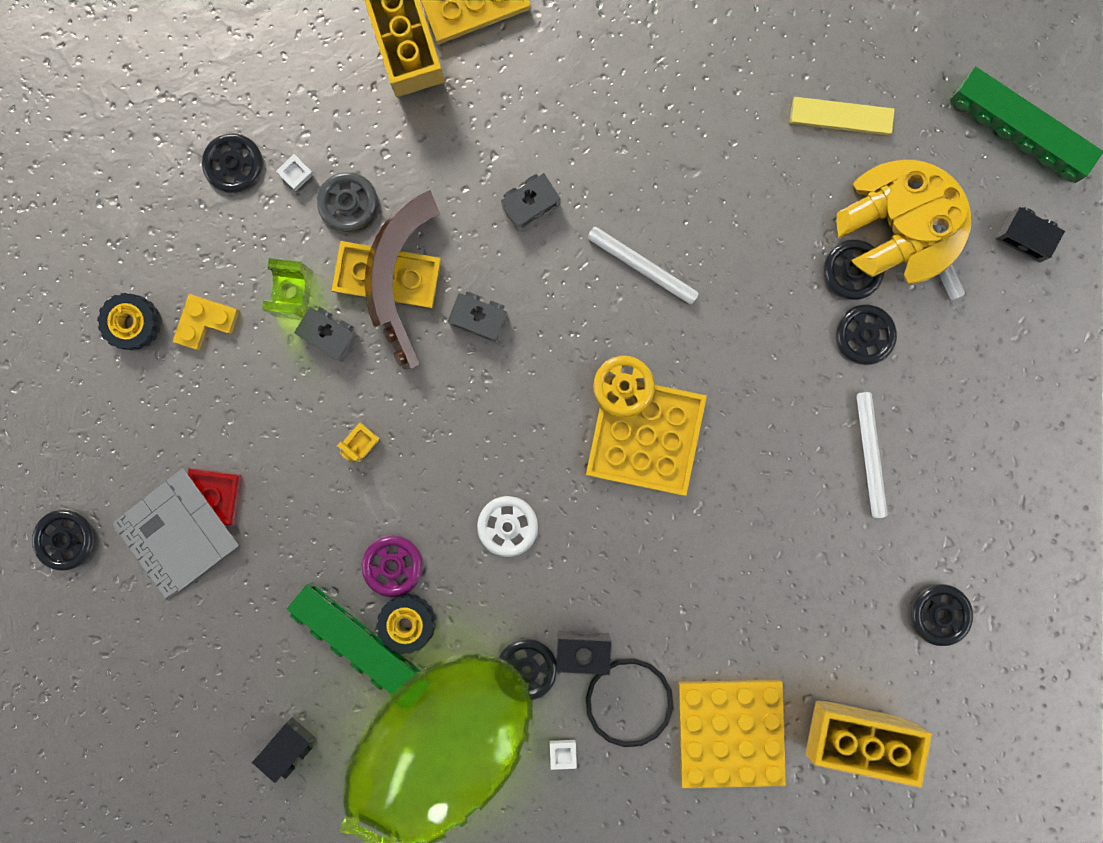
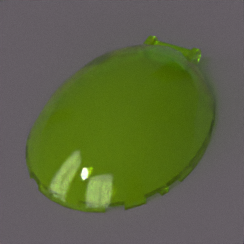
[340,653,533,843]

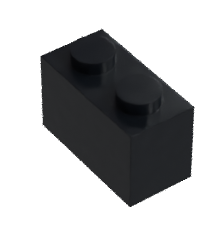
[995,207,1065,263]
[252,717,315,783]

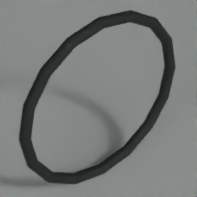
[586,659,673,747]

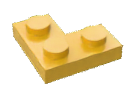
[172,294,239,351]

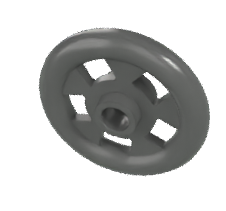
[317,172,378,232]

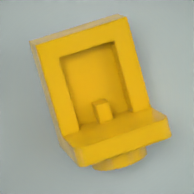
[337,422,380,463]

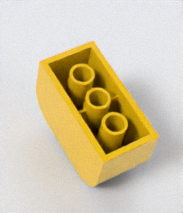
[364,0,445,98]
[805,701,932,788]

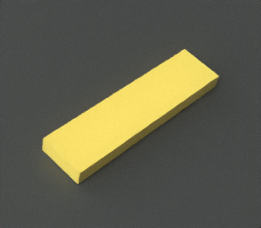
[790,97,895,136]

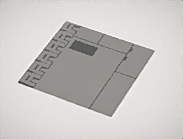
[112,468,238,600]

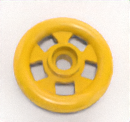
[593,356,655,417]

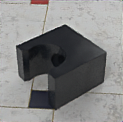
[556,631,612,675]

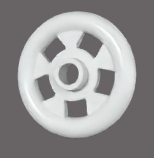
[477,496,538,557]

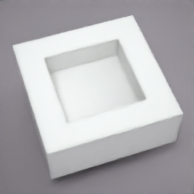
[276,154,314,191]
[550,740,577,770]

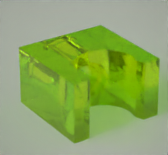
[262,258,313,320]

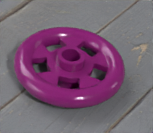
[362,535,423,597]

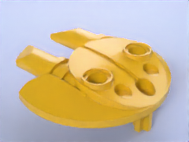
[837,160,971,285]

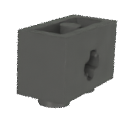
[501,173,561,231]
[448,292,508,343]
[294,307,358,362]

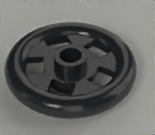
[202,133,262,193]
[824,239,885,300]
[836,305,897,365]
[32,509,94,571]
[911,584,973,646]
[496,639,557,701]

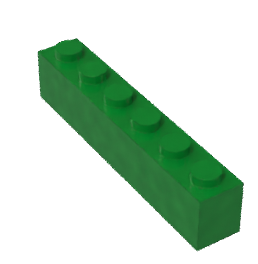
[950,66,1103,183]
[286,582,430,708]

